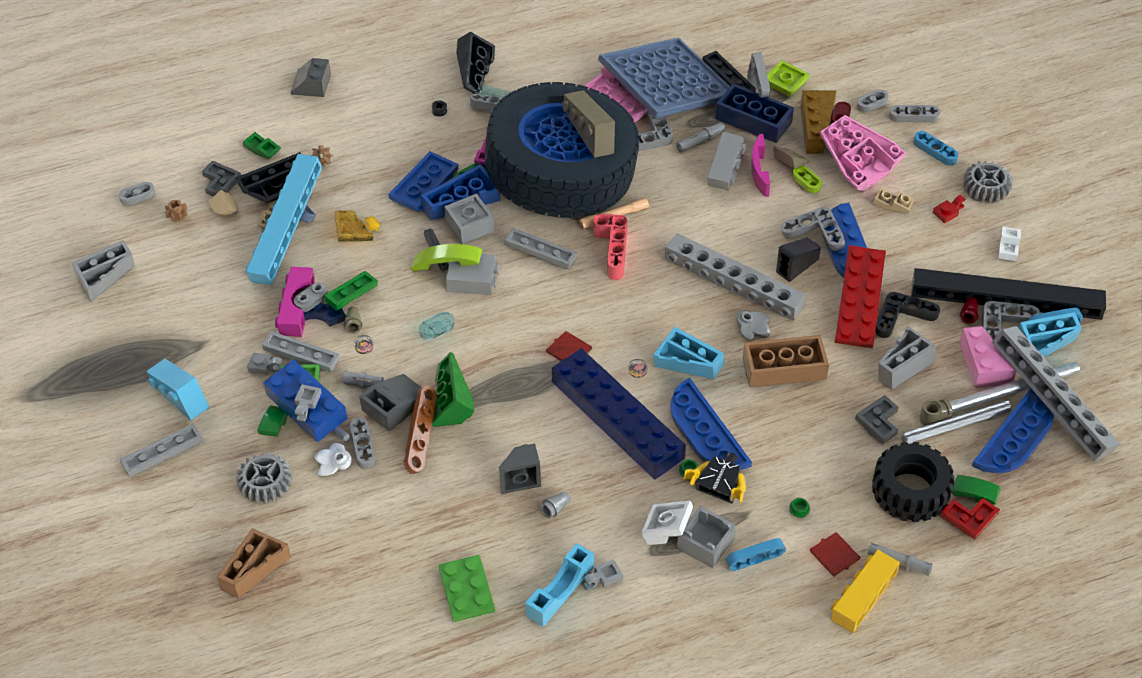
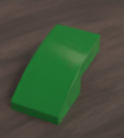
[243,132,281,159]
[257,405,288,437]
[952,475,1001,505]

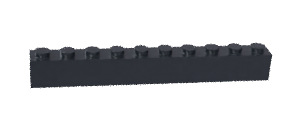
[911,268,1106,320]

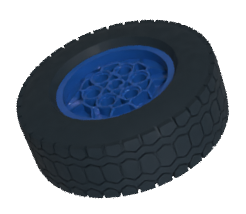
[485,82,639,218]

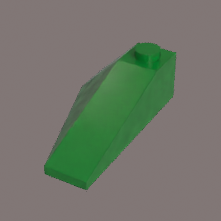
[432,352,474,427]

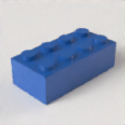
[263,359,348,443]

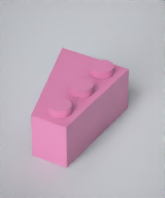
[960,326,1017,388]

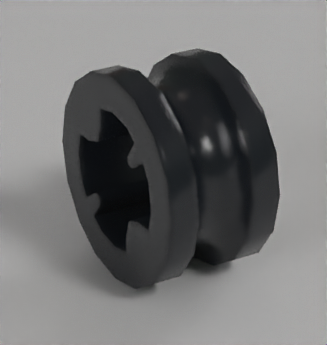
[432,100,447,116]

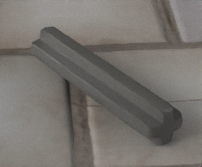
[424,228,449,271]

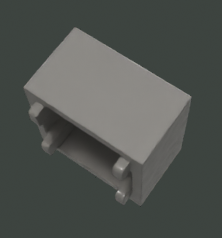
[444,194,494,244]
[677,506,736,568]

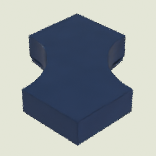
[303,303,346,327]

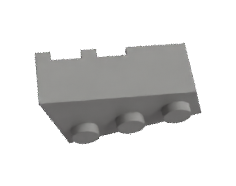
[707,132,746,190]
[72,240,135,302]
[878,326,936,390]

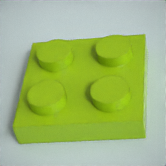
[767,60,810,97]

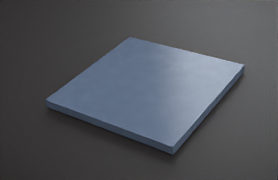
[598,37,730,118]

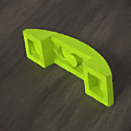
[411,244,482,271]

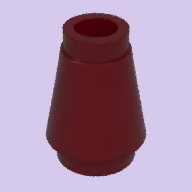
[959,297,979,324]

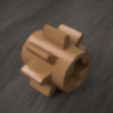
[311,145,333,167]
[165,200,188,222]

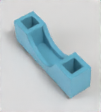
[525,543,594,627]

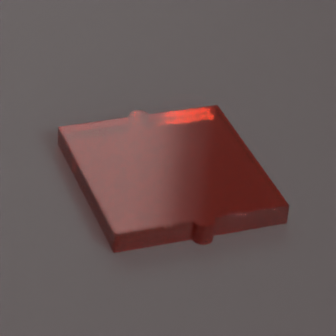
[546,331,592,368]
[810,532,860,577]

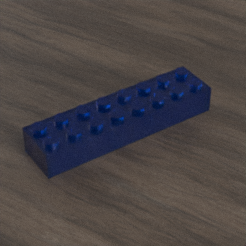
[551,348,686,480]

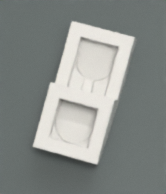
[998,227,1021,262]

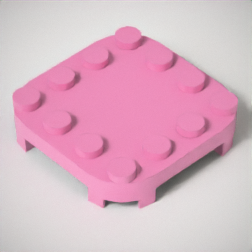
[585,67,647,122]

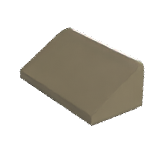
[773,146,809,169]

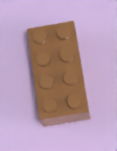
[743,335,829,387]

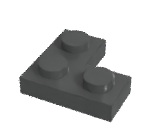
[202,160,241,196]
[855,395,899,444]

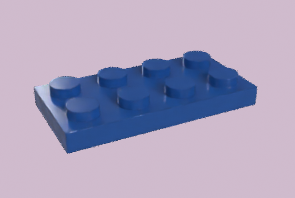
[389,151,459,212]

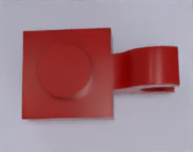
[933,195,966,223]

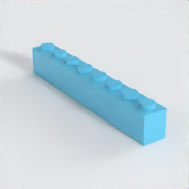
[246,154,322,285]

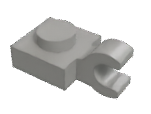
[247,353,282,375]
[294,384,322,422]
[584,559,623,590]

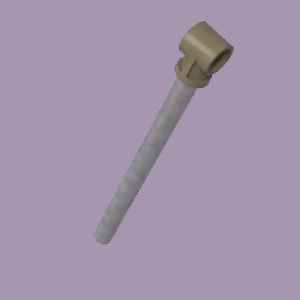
[920,362,1080,426]

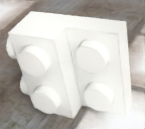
[642,500,693,545]

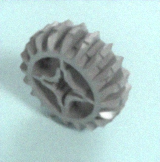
[963,160,1012,203]
[236,452,292,504]

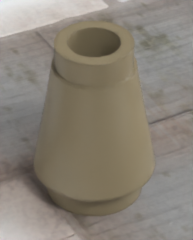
[343,307,363,334]

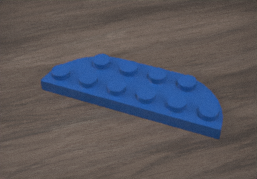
[822,202,867,278]
[670,378,752,470]
[972,388,1054,473]

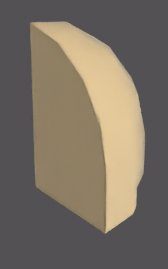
[209,190,237,216]

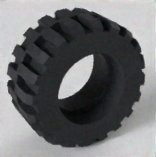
[872,442,955,522]

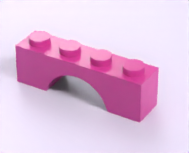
[275,267,315,337]

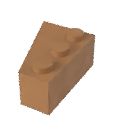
[217,528,291,598]

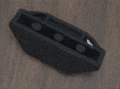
[235,152,301,203]

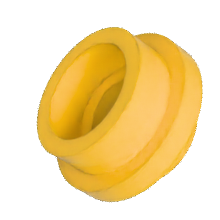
[365,215,381,231]

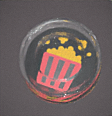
[354,335,374,354]
[628,359,648,378]

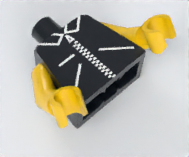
[682,452,746,504]

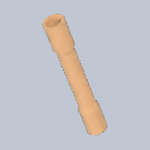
[579,198,649,229]

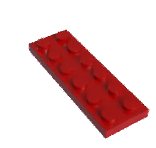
[835,245,886,349]

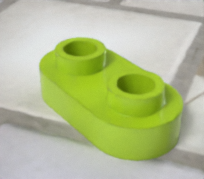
[792,165,822,193]

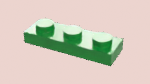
[324,271,378,311]

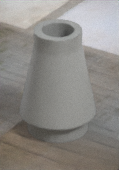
[540,491,570,518]

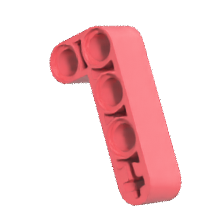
[593,214,628,280]

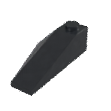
[456,31,495,94]

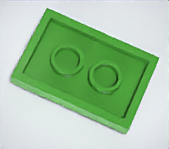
[439,555,495,622]

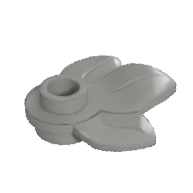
[736,310,770,341]

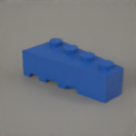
[421,164,501,220]

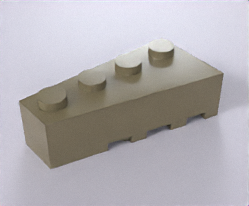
[562,90,615,158]

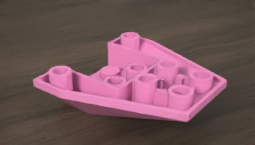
[820,115,906,191]

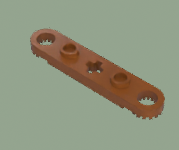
[403,386,437,474]

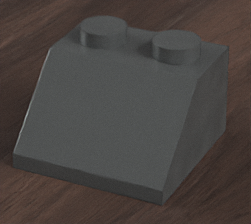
[291,58,331,97]
[499,443,541,494]

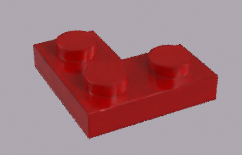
[940,498,1000,540]

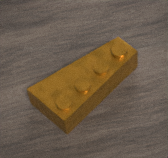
[800,90,837,154]

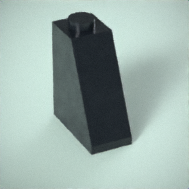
[776,237,821,282]

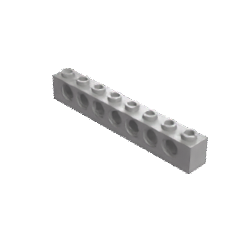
[665,233,806,321]
[992,326,1120,461]

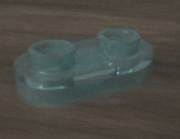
[419,312,455,340]

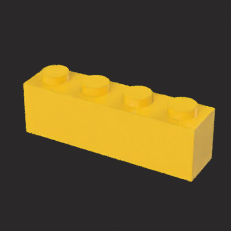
[830,550,900,633]

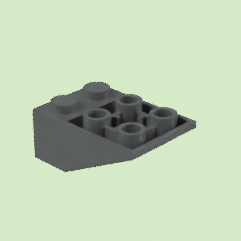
[359,374,429,431]

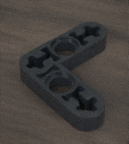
[875,292,940,338]

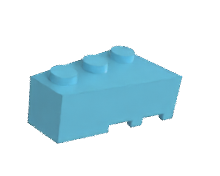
[1018,312,1082,357]
[653,327,724,379]
[146,359,209,421]

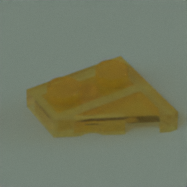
[335,210,374,242]

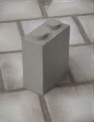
[446,254,499,295]

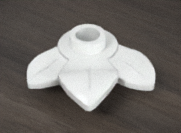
[314,443,351,476]

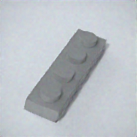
[504,228,577,270]
[262,331,340,372]
[120,424,203,478]

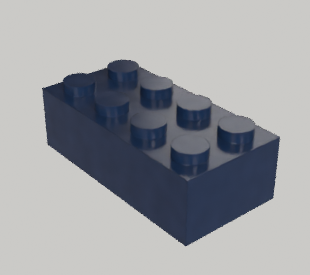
[715,83,794,143]

